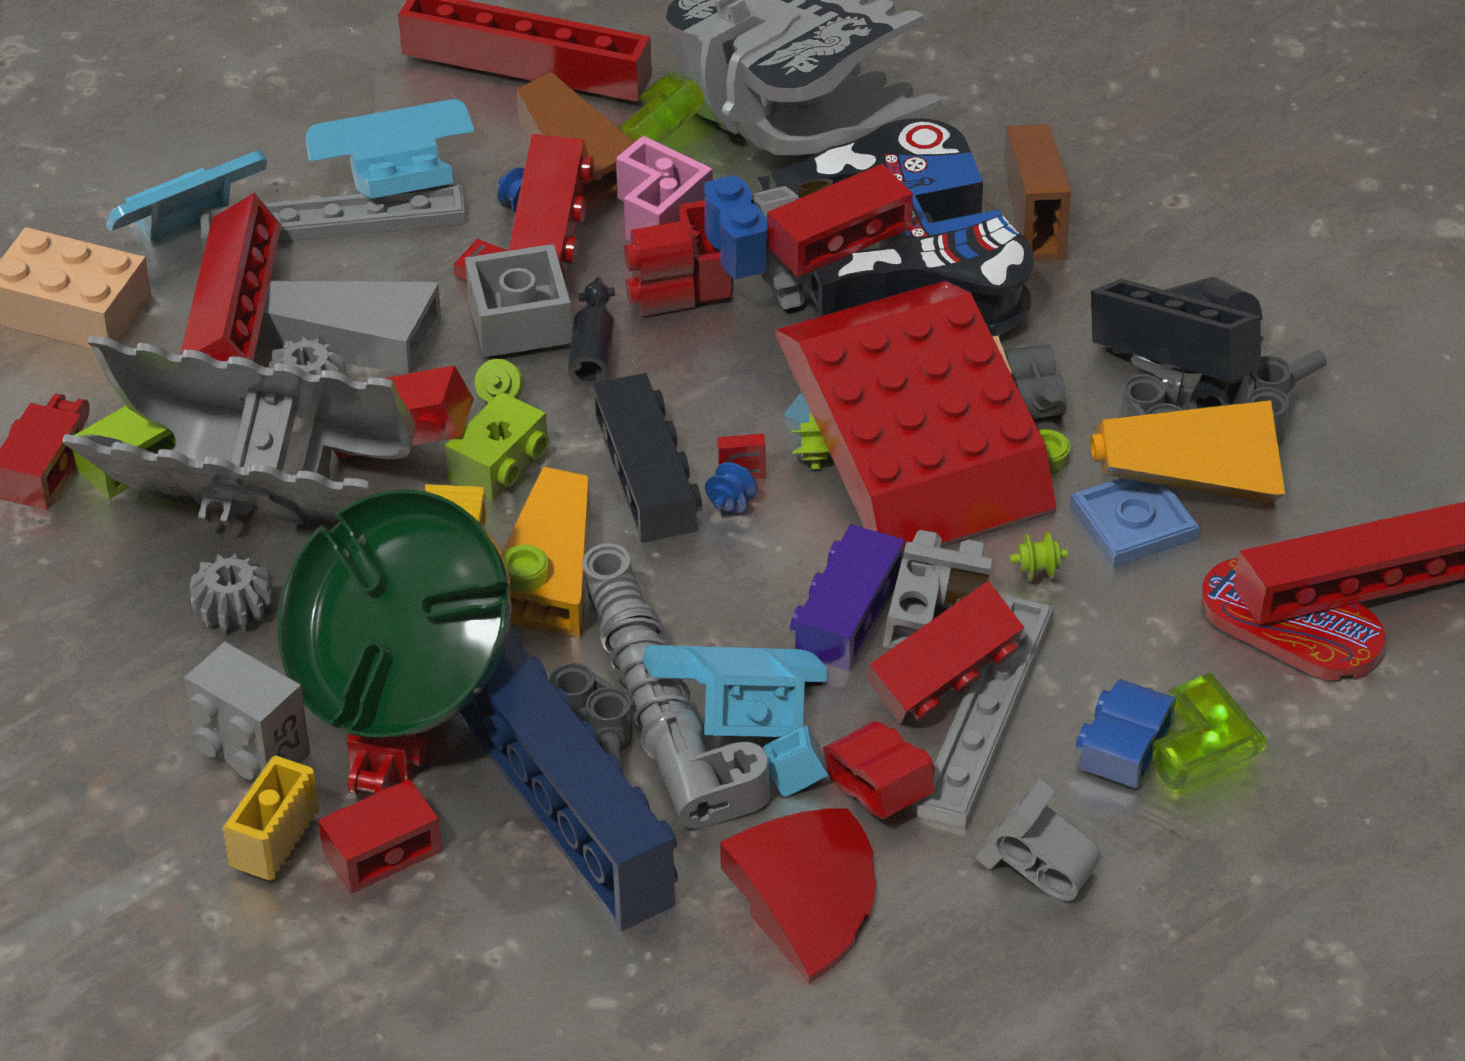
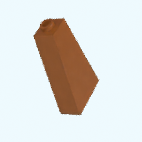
[516,72,634,211]
[1004,124,1071,261]

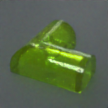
[618,71,704,143]
[1153,672,1267,791]

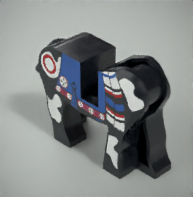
[757,118,1034,336]

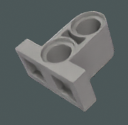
[974,778,1101,901]

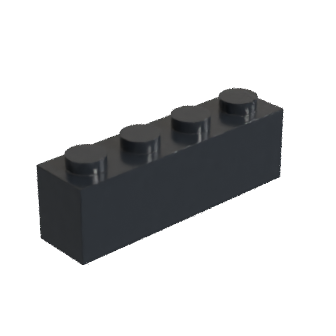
[1091,279,1261,384]
[593,373,702,543]

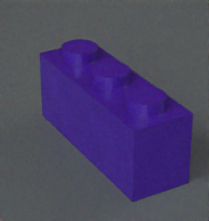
[790,524,904,671]

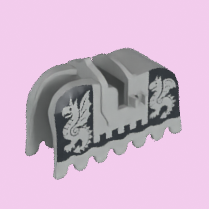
[666,0,942,155]
[62,335,416,527]

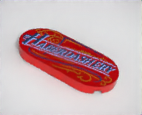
[1201,557,1385,681]

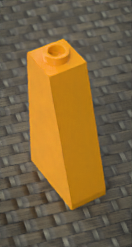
[1090,400,1285,503]
[501,467,590,638]

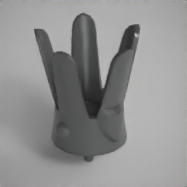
[1131,354,1194,406]

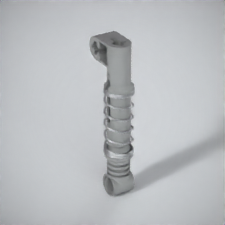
[582,543,772,829]

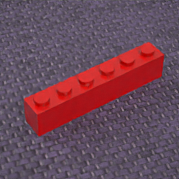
[398,0,652,102]
[180,192,281,362]
[1233,502,1465,625]

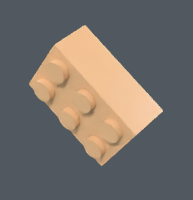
[0,227,152,349]

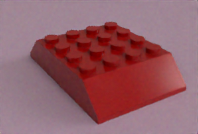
[775,281,1057,551]

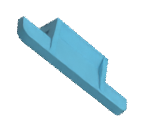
[305,99,475,199]
[105,150,267,240]
[642,645,827,737]

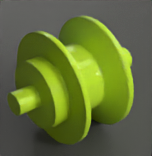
[475,359,524,403]
[791,413,830,469]
[1009,531,1068,582]

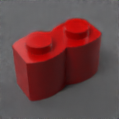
[679,200,734,302]
[624,220,695,317]
[823,721,935,818]

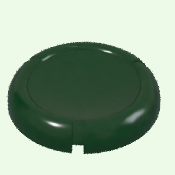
[277,489,512,739]

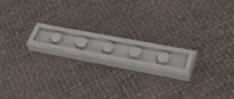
[200,184,466,250]
[917,595,1054,829]

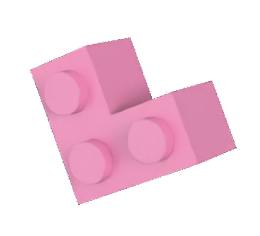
[616,136,713,241]

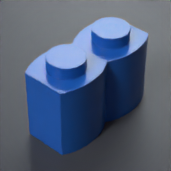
[704,175,767,279]
[1075,679,1176,789]

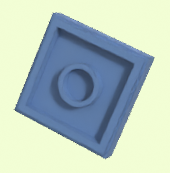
[1070,478,1200,567]

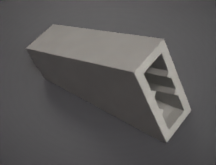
[257,281,441,374]

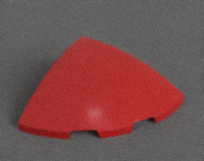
[720,808,876,983]

